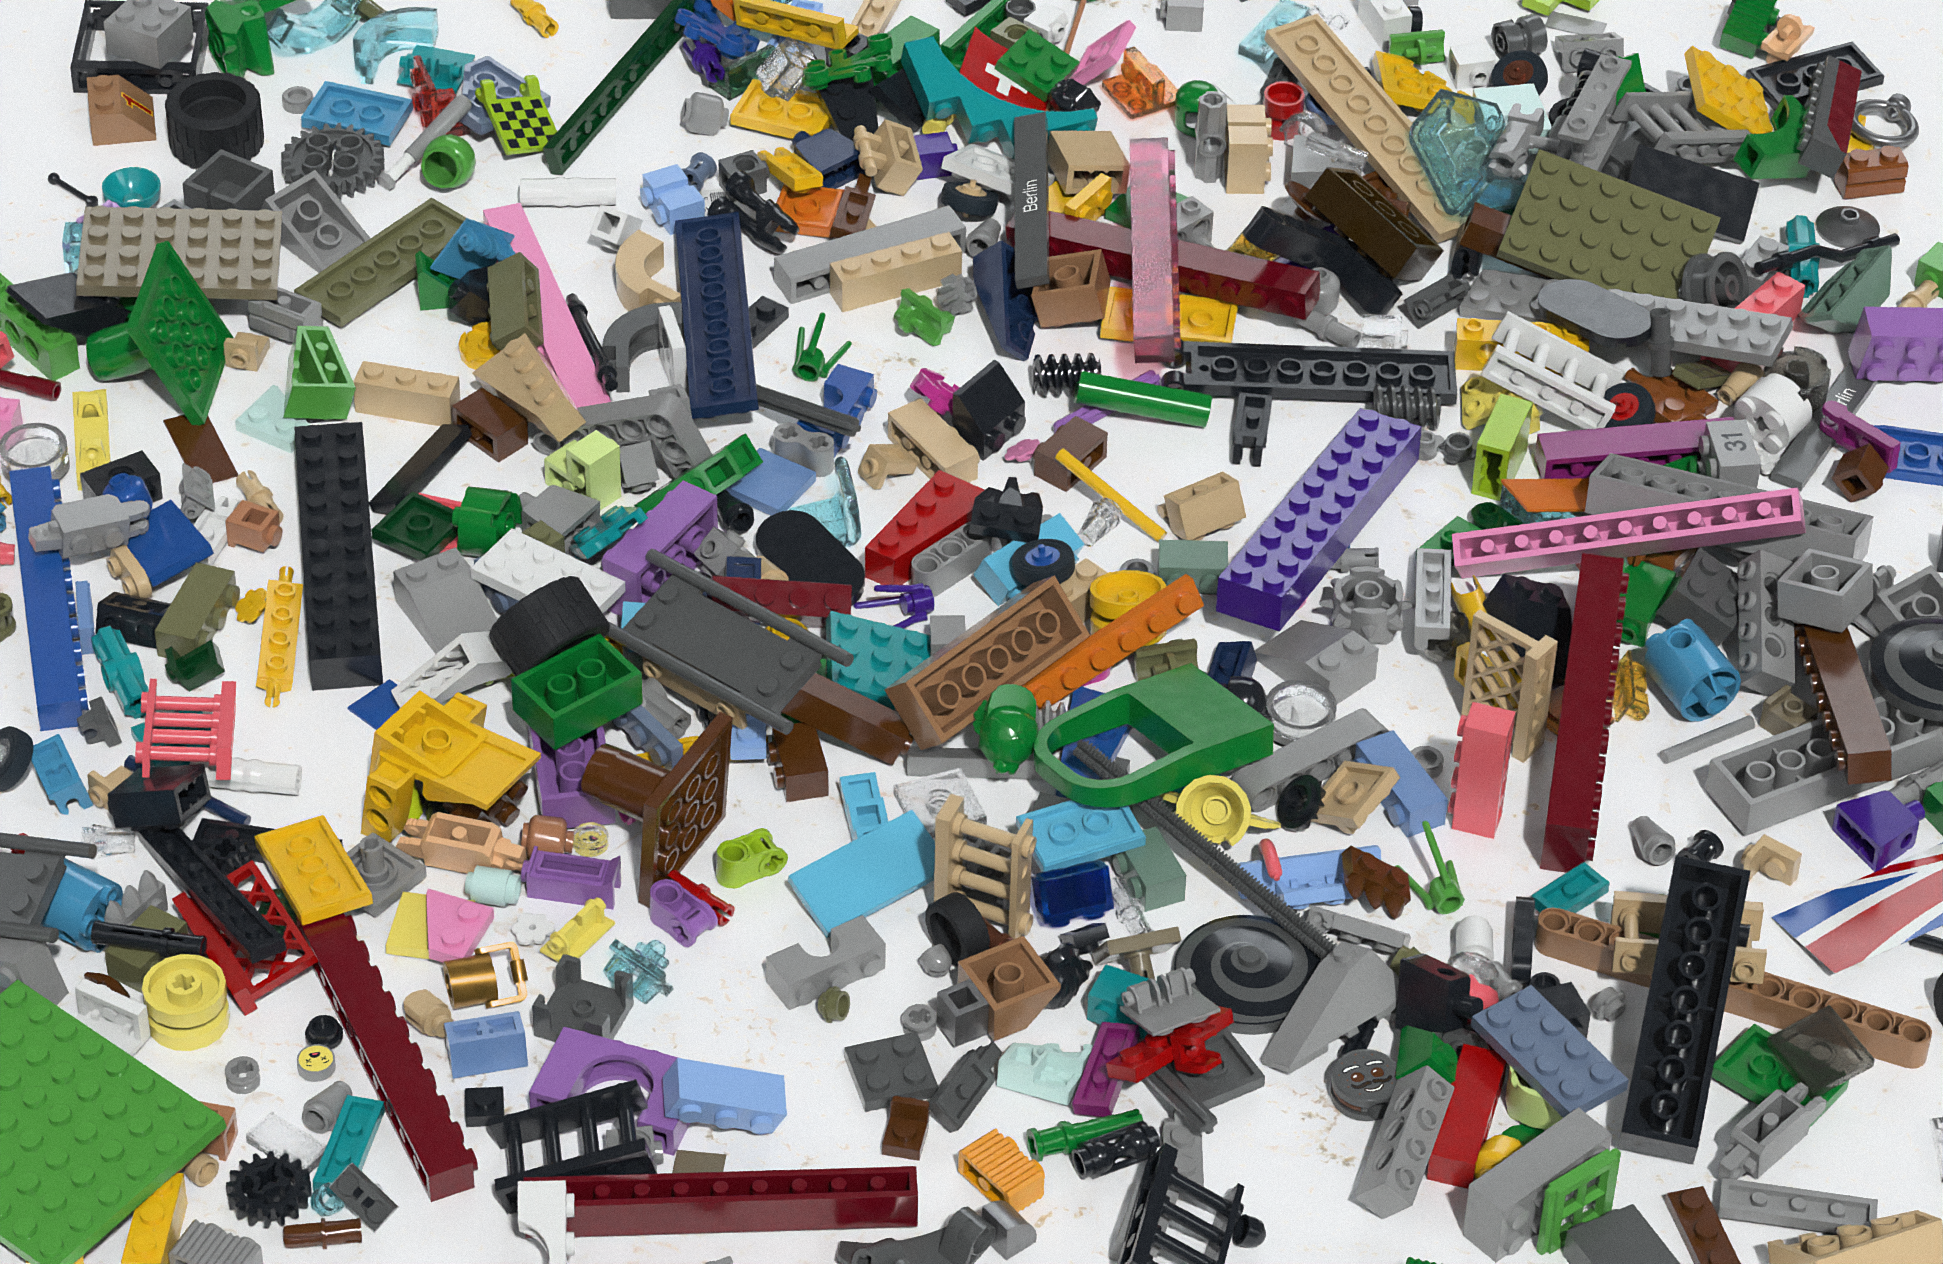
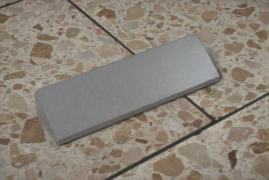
[907,747,1044,780]

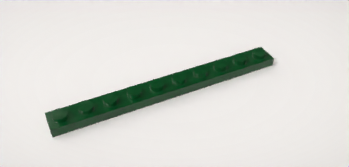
[543,0,695,175]

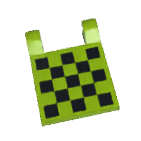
[475,75,557,155]

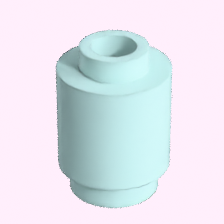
[465,865,522,907]

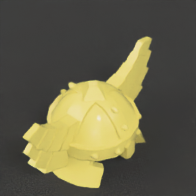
[1159,775,1281,846]

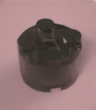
[1763,346,1831,414]

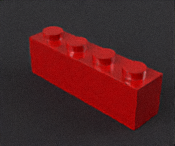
[1427,1044,1507,1189]

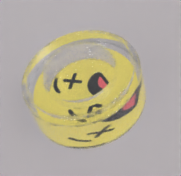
[573,822,609,857]

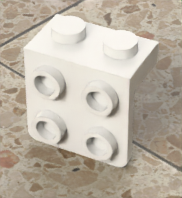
[75,978,151,1056]

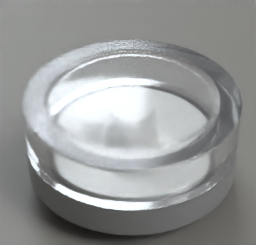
[0,423,70,481]
[1264,679,1337,746]

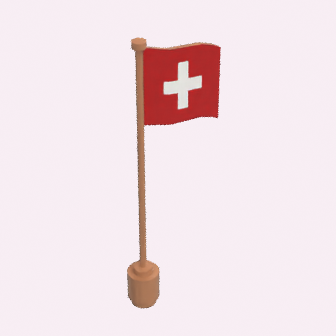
[959,0,1087,111]

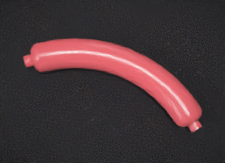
[1258,838,1282,881]

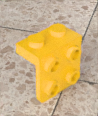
[1048,173,1113,221]

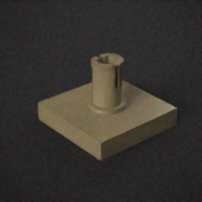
[1092,926,1182,981]

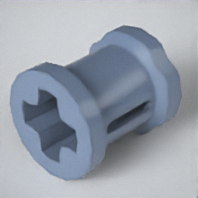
[682,152,717,192]

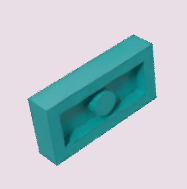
[1531,862,1610,913]

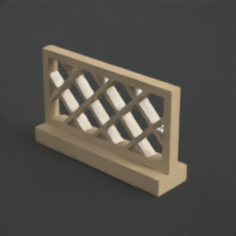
[1461,609,1558,763]

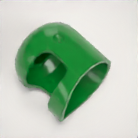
[1175,80,1219,138]

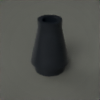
[717,490,754,534]

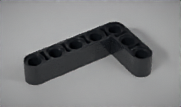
[1242,206,1403,320]

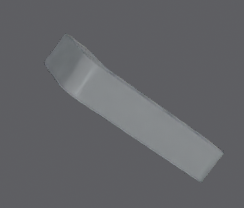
[533,393,712,478]

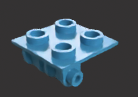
[430,218,516,279]

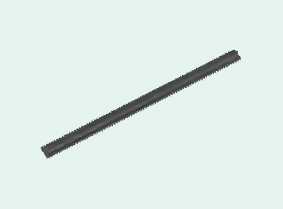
[1073,739,1337,960]

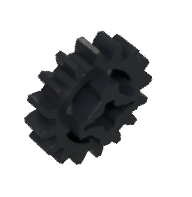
[226,1151,312,1228]

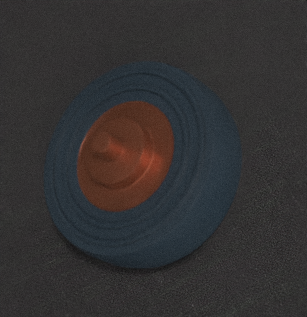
[1492,50,1548,95]

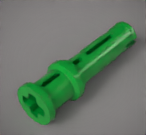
[1026,1108,1143,1162]

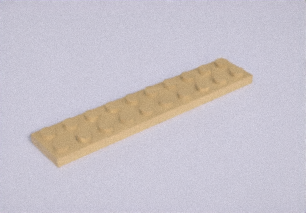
[1264,13,1482,243]

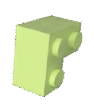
[544,430,621,510]

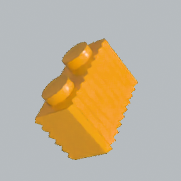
[958,1128,1045,1212]

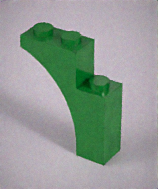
[1733,95,1810,179]

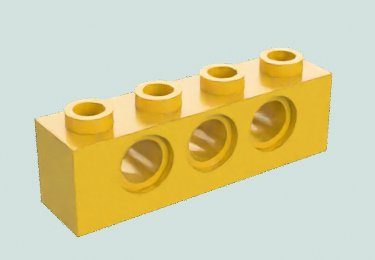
[1454,318,1589,375]

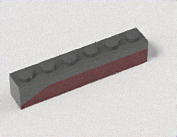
[1796,55,1862,179]

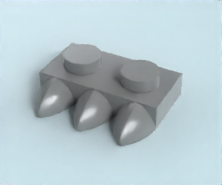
[104,870,168,947]

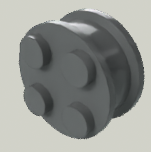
[1678,252,1749,308]

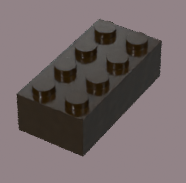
[1305,167,1444,281]

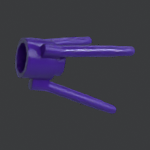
[854,583,935,629]

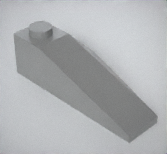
[1260,941,1399,1073]

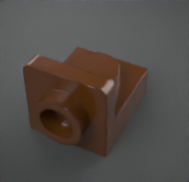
[882,1096,930,1161]

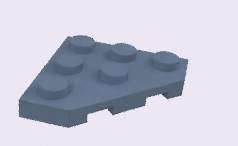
[459,56,551,135]

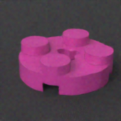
[909,368,960,415]

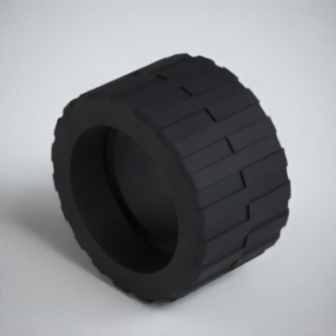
[165,72,264,169]
[489,576,610,677]

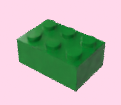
[511,633,643,750]

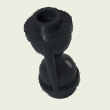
[1072,1121,1160,1179]

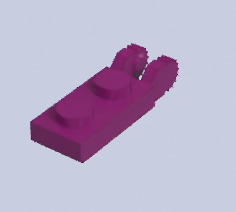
[1819,400,1901,473]

